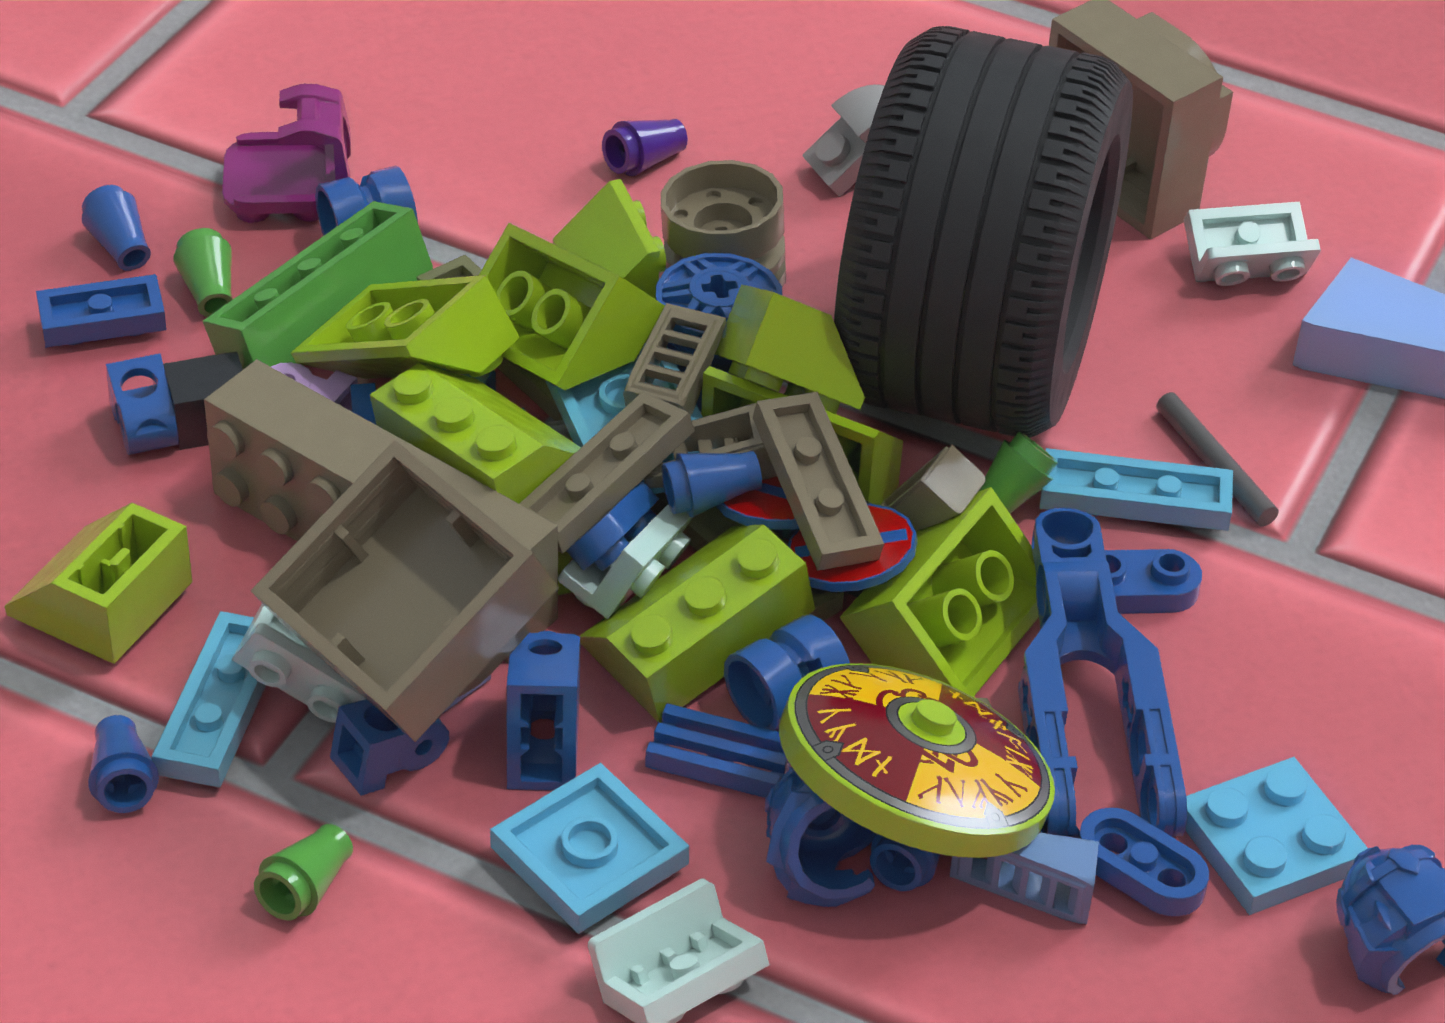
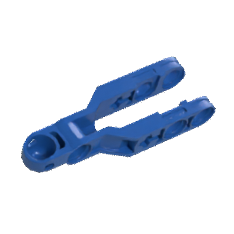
[1018,508,1187,838]

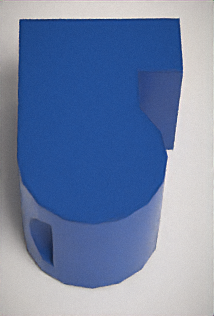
[106,353,178,455]
[330,699,449,796]

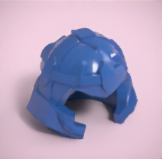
[764,767,877,907]
[1336,845,1445,995]

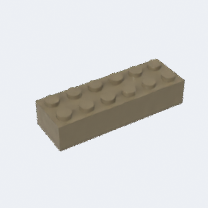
[204,359,558,664]

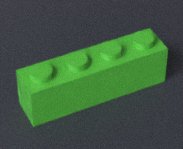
[202,201,434,369]

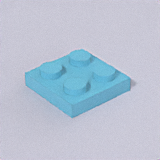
[1185,757,1368,915]
[490,762,690,934]

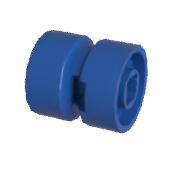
[315,166,418,236]
[724,614,850,731]

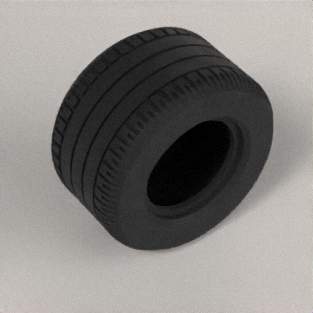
[834,26,1133,438]

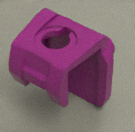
[222,83,351,223]

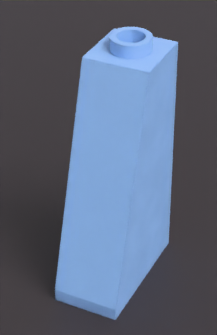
[1293,257,1445,399]

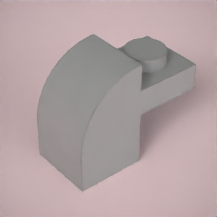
[802,85,885,197]

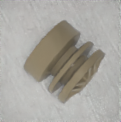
[661,160,786,287]

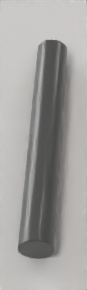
[1156,392,1279,526]

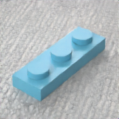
[1040,448,1233,531]
[152,611,266,788]

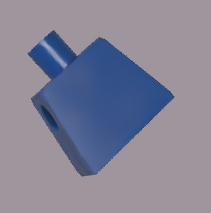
[507,631,580,790]

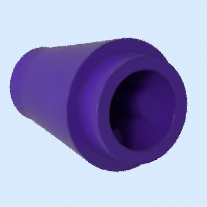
[602,119,688,176]

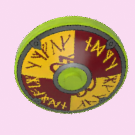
[779,663,1055,858]

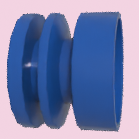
[656,253,782,412]

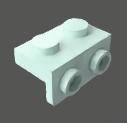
[1184,202,1321,286]
[558,505,693,619]
[231,604,366,723]
[588,878,770,1023]

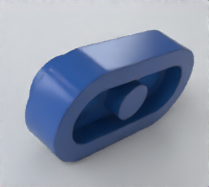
[566,480,659,571]
[1105,549,1202,614]
[1079,808,1209,916]

